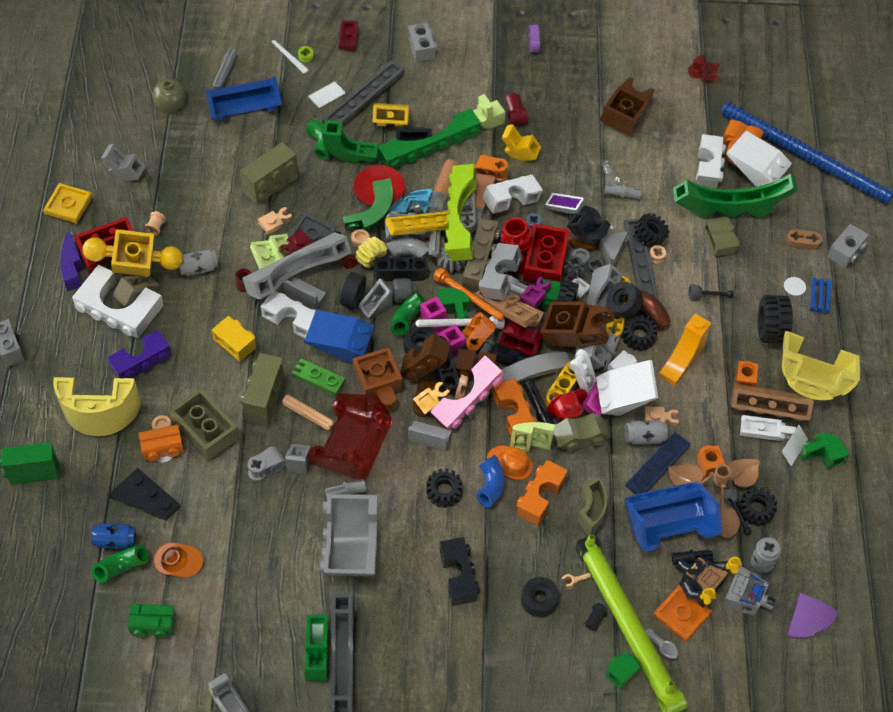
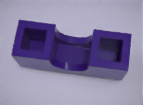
[107,330,172,379]

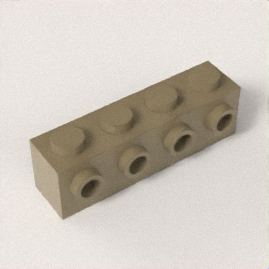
[462,218,501,292]

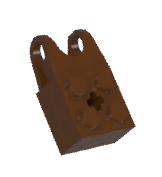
[600,77,655,136]
[540,302,616,347]

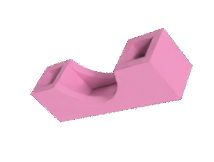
[430,356,504,430]

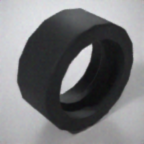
[340,272,367,309]

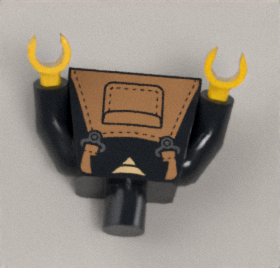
[675,557,742,608]

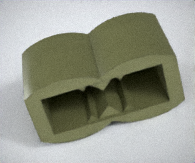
[704,216,740,257]

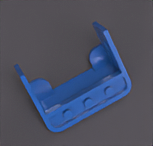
[205,77,282,122]

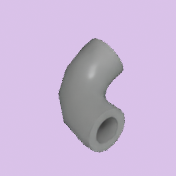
[385,237,433,261]

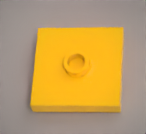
[43,183,93,224]

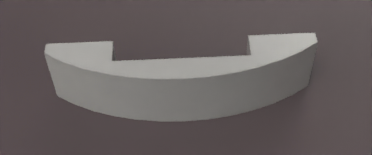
[501,352,570,384]

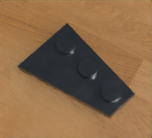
[108,468,180,521]

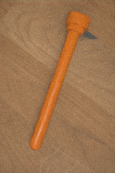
[433,267,504,321]

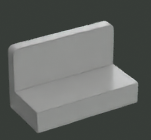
[284,277,327,310]
[408,421,451,451]

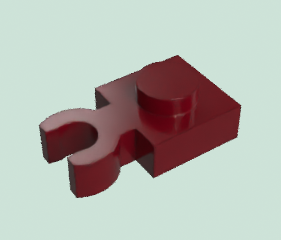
[278,229,313,257]

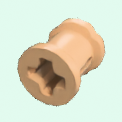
[144,211,166,236]

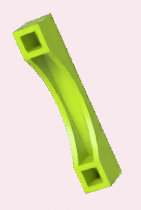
[445,164,477,261]

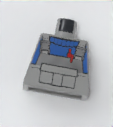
[722,566,776,615]

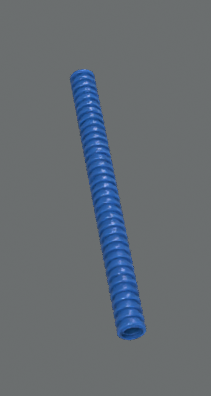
[721,102,893,205]

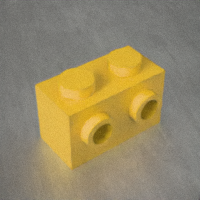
[373,103,410,127]
[212,316,256,362]

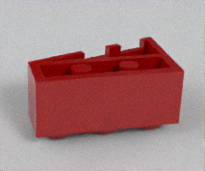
[74,217,133,276]

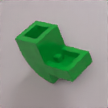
[437,288,470,329]
[799,433,850,469]

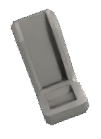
[208,673,249,712]

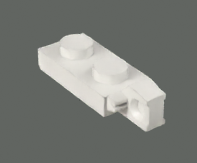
[740,415,796,441]

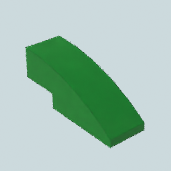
[305,614,328,681]

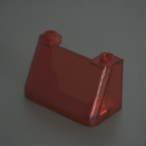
[308,393,392,480]

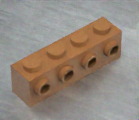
[730,383,814,421]

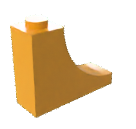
[658,313,712,386]

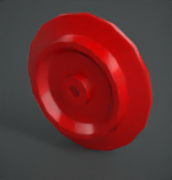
[354,165,405,206]

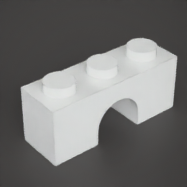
[696,134,726,189]
[483,175,543,214]
[261,291,316,339]

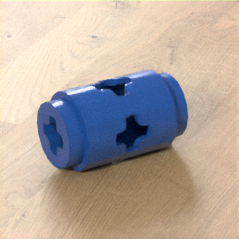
[91,523,136,549]

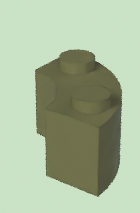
[554,413,611,451]
[577,476,607,536]

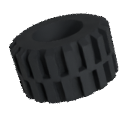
[758,295,793,343]

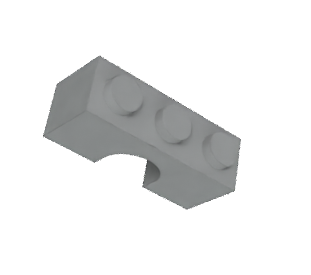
[479,243,523,301]

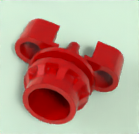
[501,217,534,275]

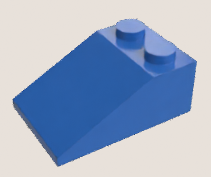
[304,310,374,365]

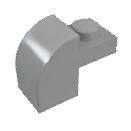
[101,144,146,181]

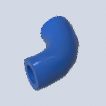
[477,454,505,508]

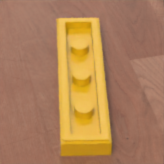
[385,211,450,236]

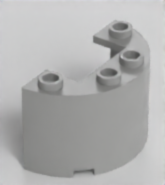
[320,494,377,576]

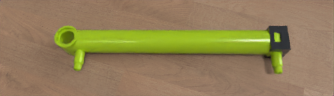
[575,533,687,712]

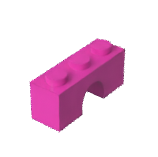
[420,297,466,357]

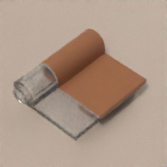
[426,160,496,227]

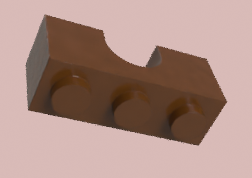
[400,334,450,382]

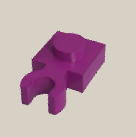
[520,277,551,309]

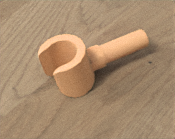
[562,573,591,590]

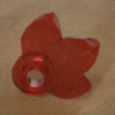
[688,55,719,82]

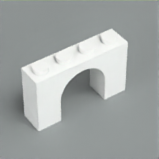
[72,265,164,338]

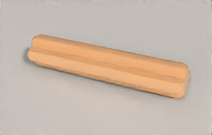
[282,395,334,430]

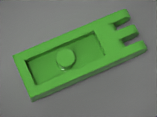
[290,359,345,396]

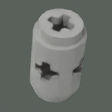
[179,249,218,276]
[624,420,668,445]
[750,537,781,573]

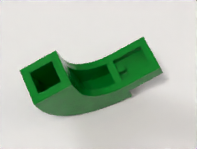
[322,120,379,165]
[343,178,393,231]

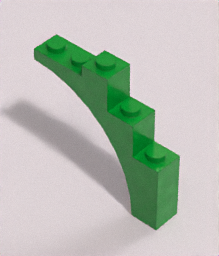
[673,174,798,219]

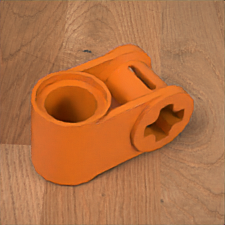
[475,155,508,182]
[462,313,496,351]

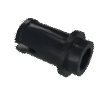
[584,603,608,631]

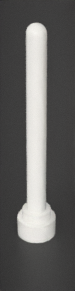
[416,316,505,329]

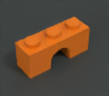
[492,378,537,437]
[516,460,568,526]

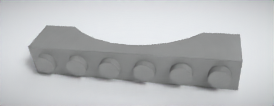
[243,232,351,299]
[575,264,622,370]

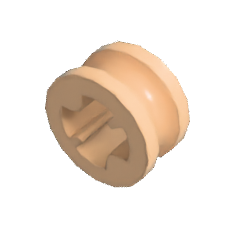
[649,245,666,264]

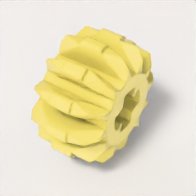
[356,237,387,268]

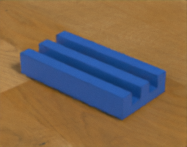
[810,277,831,314]

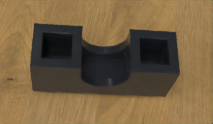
[439,537,480,606]

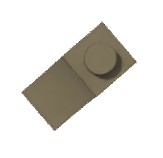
[113,275,159,307]

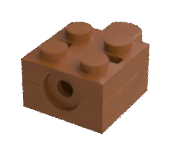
[352,347,402,410]

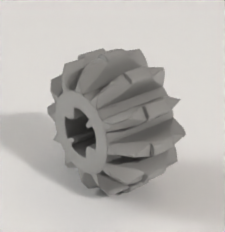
[436,244,467,274]

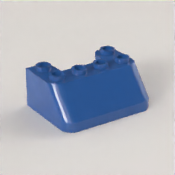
[624,482,722,552]

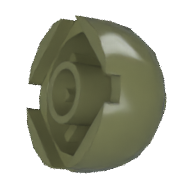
[153,78,188,113]

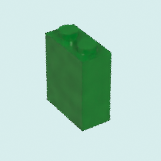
[0,442,59,484]

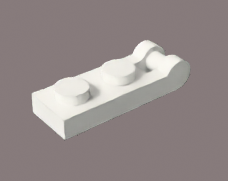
[569,349,596,395]

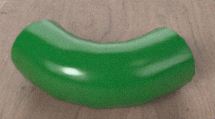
[306,118,331,160]
[390,291,426,336]
[91,545,149,583]

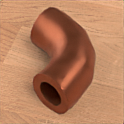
[625,290,671,328]

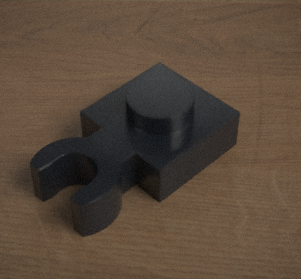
[493,343,526,364]

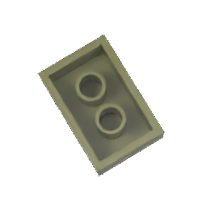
[240,142,298,205]
[240,353,285,427]
[169,388,240,461]

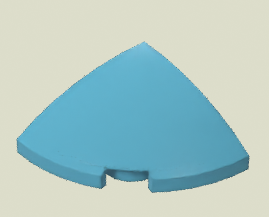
[389,189,433,214]

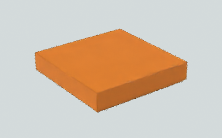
[653,586,712,643]

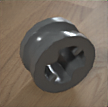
[587,258,604,275]

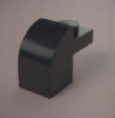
[566,212,611,245]

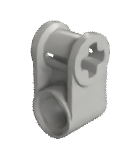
[247,446,286,481]

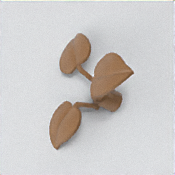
[668,459,760,539]

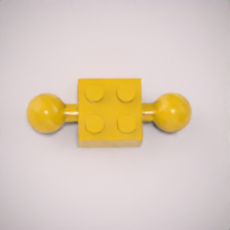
[83,229,183,277]

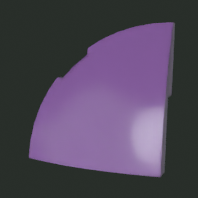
[787,593,838,639]

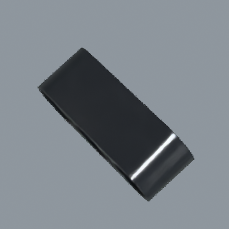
[374,257,428,281]
[434,336,459,393]

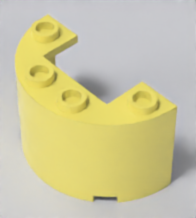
[782,331,860,400]
[54,377,141,436]

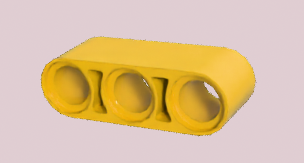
[545,361,578,407]

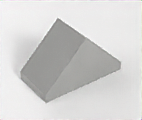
[599,231,627,266]
[358,279,393,319]
[285,444,311,474]

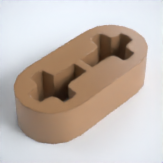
[786,229,822,250]

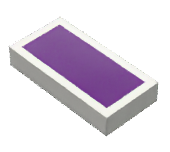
[545,193,586,214]

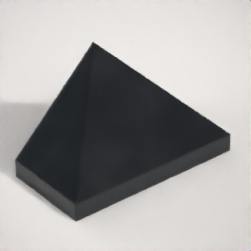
[396,127,432,141]

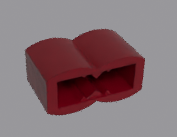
[500,320,543,356]

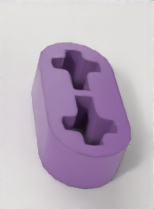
[529,25,540,53]

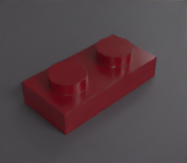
[338,20,358,51]

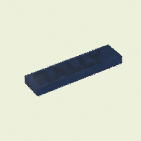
[625,432,690,495]

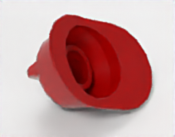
[547,389,588,421]

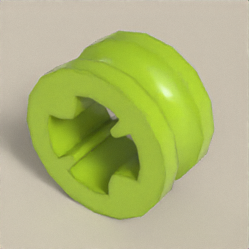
[298,46,314,63]

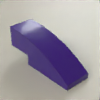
[60,232,83,291]

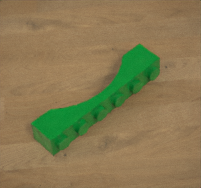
[378,108,481,169]

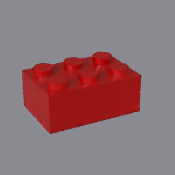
[523,224,570,282]

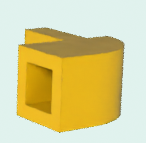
[502,124,541,161]

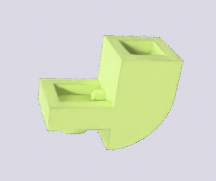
[473,94,505,129]

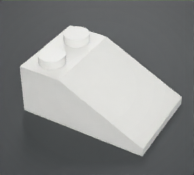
[726,131,792,187]
[596,360,658,416]

